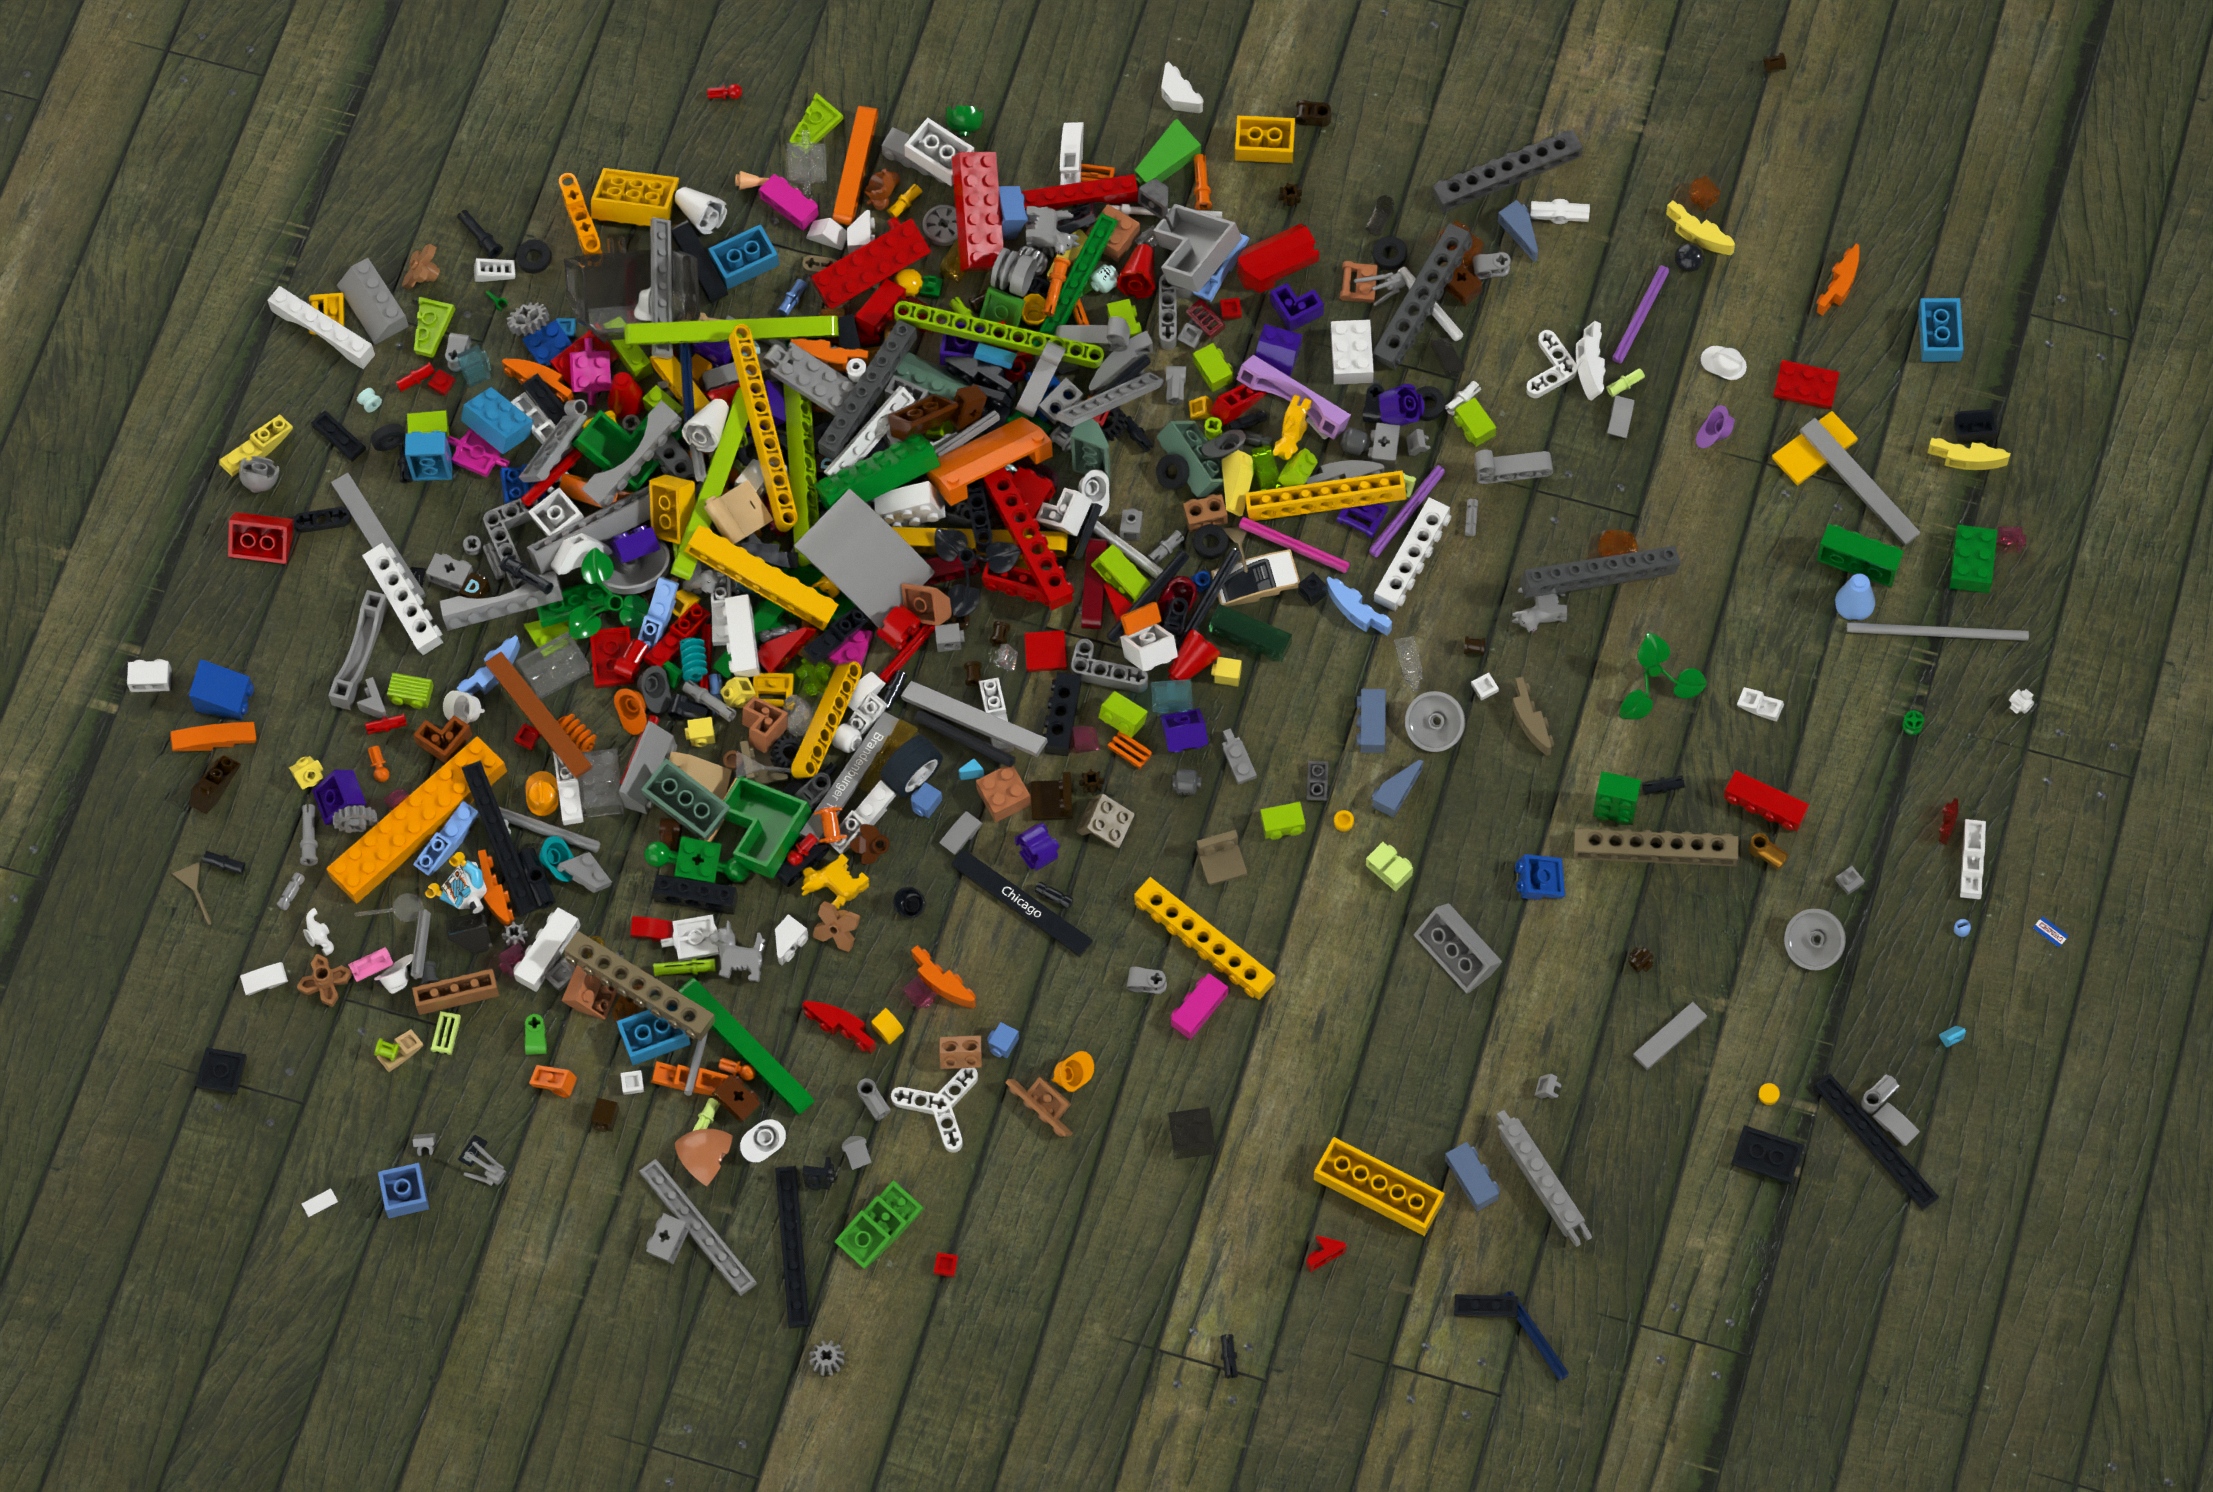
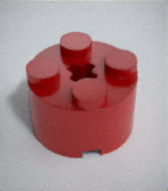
[876,604,921,651]

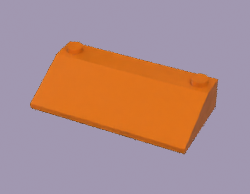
[925,417,1053,506]

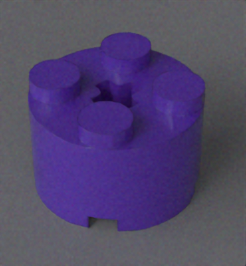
[1379,384,1424,427]
[1015,822,1059,871]

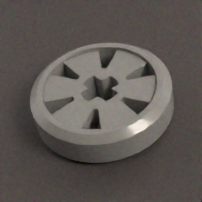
[923,205,958,246]

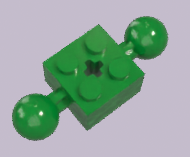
[644,836,750,883]

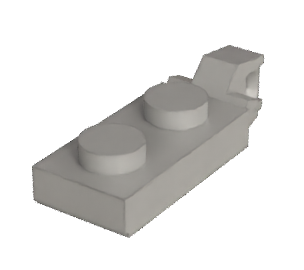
[1222,728,1257,785]

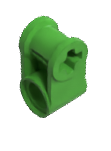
[525,1014,547,1055]

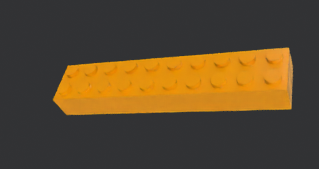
[326,736,507,904]

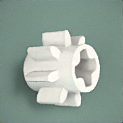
[2009,689,2034,714]

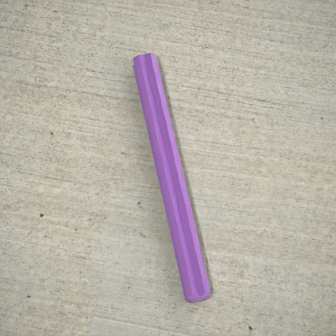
[1613,265,1669,364]
[1369,465,1445,557]

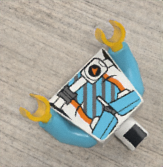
[425,852,487,913]

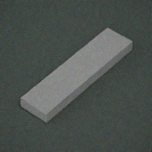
[1633,1002,1707,1070]

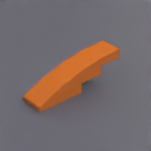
[170,722,256,751]
[651,1061,735,1096]

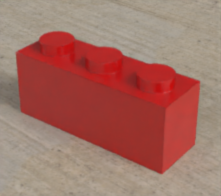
[855,278,907,339]

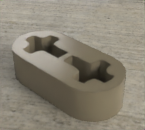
[802,255,837,275]

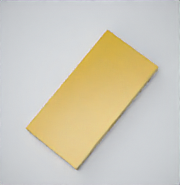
[1772,411,1858,486]

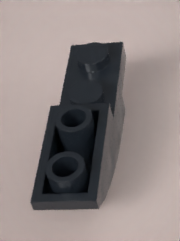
[944,356,1017,399]
[801,606,870,667]

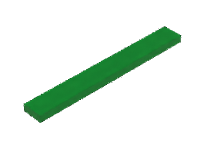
[1032,213,1119,347]

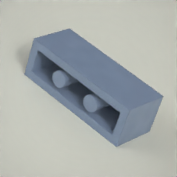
[1357,689,1386,753]
[1445,1142,1500,1211]

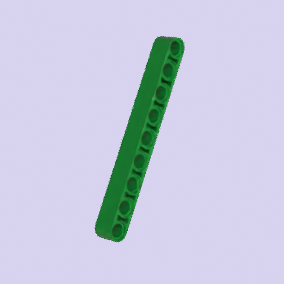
[677,977,815,1116]

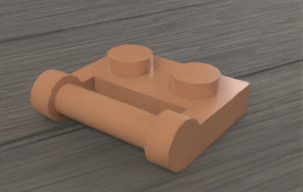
[1339,261,1377,303]

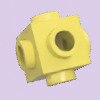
[720,677,756,708]
[289,756,324,790]

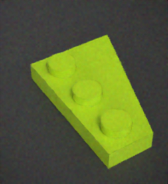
[789,93,844,156]
[414,297,456,358]
[524,620,577,658]

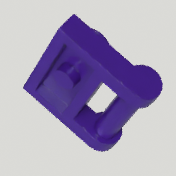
[1337,503,1388,538]

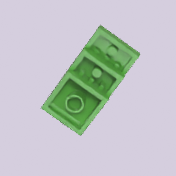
[834,1180,925,1269]

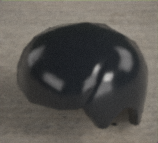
[1675,242,1705,271]
[893,886,926,919]

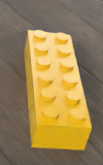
[1314,1137,1445,1236]

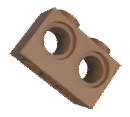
[1183,494,1228,533]
[940,1036,982,1069]

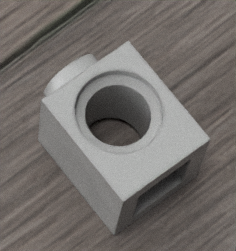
[935,623,965,652]

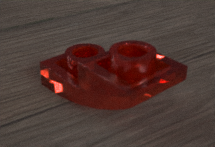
[1939,798,1959,845]

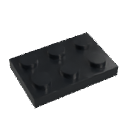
[1731,1125,1804,1185]

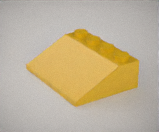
[591,168,679,226]

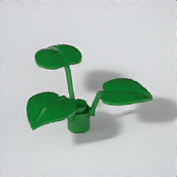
[569,548,650,639]
[1619,632,1707,719]

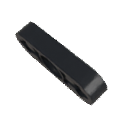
[293,507,351,533]

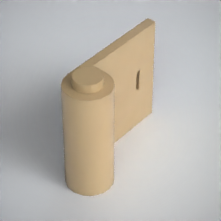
[704,480,774,544]

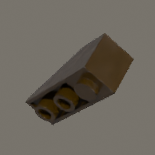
[189,755,241,814]

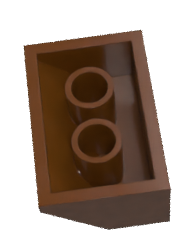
[888,394,958,441]

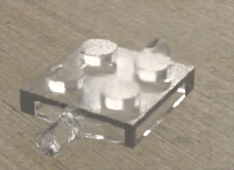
[786,130,827,196]

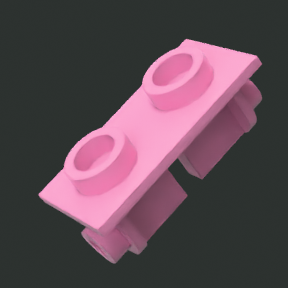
[348,947,394,982]

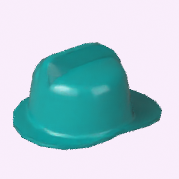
[539,836,575,882]

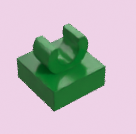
[920,275,943,299]
[662,661,683,689]

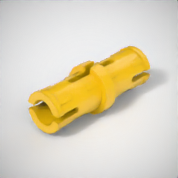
[887,184,922,217]

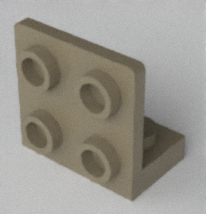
[740,741,788,785]
[1076,794,1134,848]
[1197,830,1247,886]

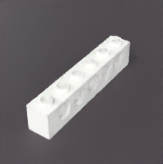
[1374,498,1451,611]
[362,543,443,655]

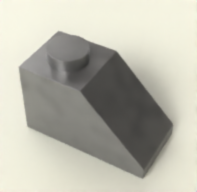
[1138,178,1168,220]

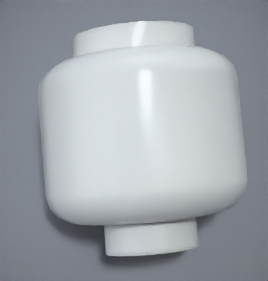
[832,724,862,753]

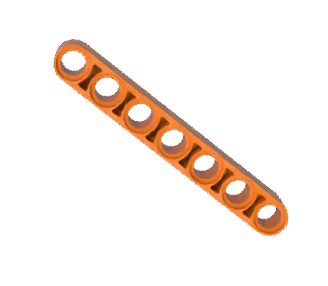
[833,106,878,226]

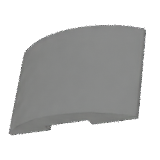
[794,489,935,628]

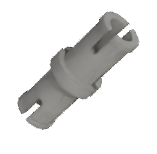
[1147,530,1184,565]

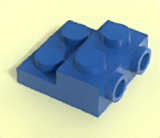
[522,320,572,369]
[1515,854,1565,900]

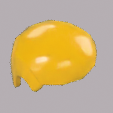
[893,269,923,298]
[1021,294,1048,325]

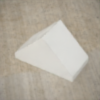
[806,218,847,250]

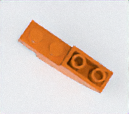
[1816,243,1859,316]
[791,338,870,373]
[501,359,574,403]
[559,473,635,508]
[478,850,514,927]
[911,945,976,1009]

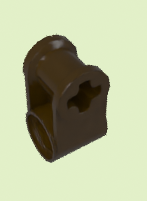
[1294,100,1332,127]

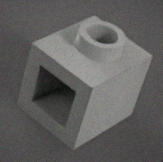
[1120,509,1143,541]

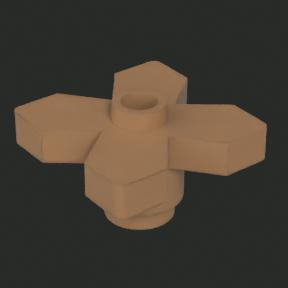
[402,244,440,290]
[813,901,860,952]
[297,954,352,1007]

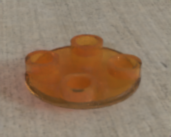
[1598,529,1638,557]

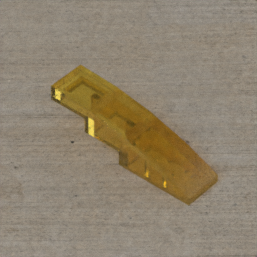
[858,719,918,793]

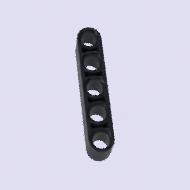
[671,219,728,303]
[967,478,993,553]

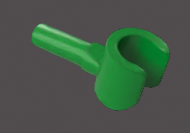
[486,290,508,312]

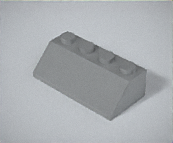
[337,258,409,345]
[619,721,677,814]
[1414,903,1502,994]

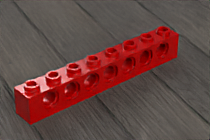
[982,467,1074,611]

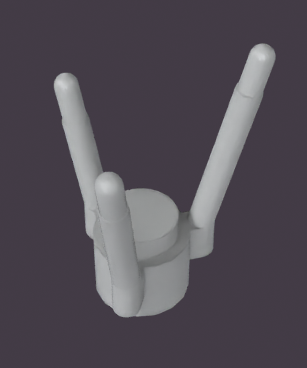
[1354,272,1405,306]
[464,1142,507,1186]

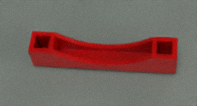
[1021,174,1138,211]

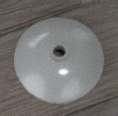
[1405,691,1465,752]
[1784,909,1846,970]

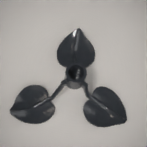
[934,528,1021,618]

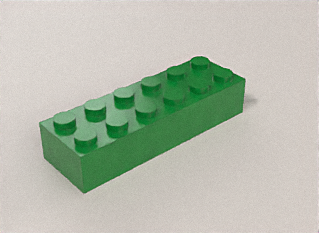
[815,433,941,510]

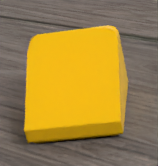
[1189,395,1214,420]

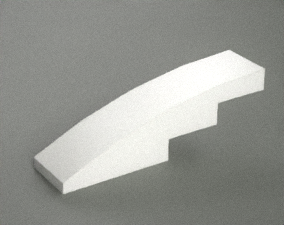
[511,392,574,461]
[1960,819,1986,899]

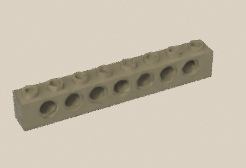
[1573,827,1738,867]
[564,931,715,1041]

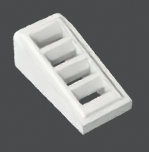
[474,258,515,282]

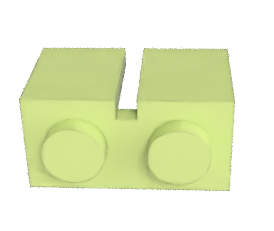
[1366,842,1413,891]

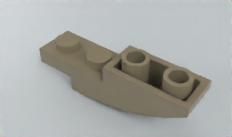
[1512,677,1554,756]

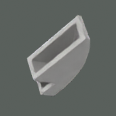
[1089,331,1153,397]

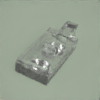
[1394,636,1423,692]

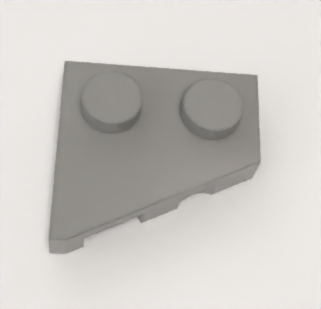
[557,852,612,893]

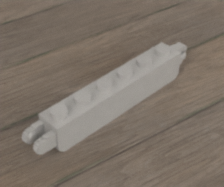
[1496,1110,1592,1247]

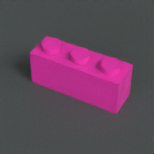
[759,174,819,231]
[1170,973,1228,1040]

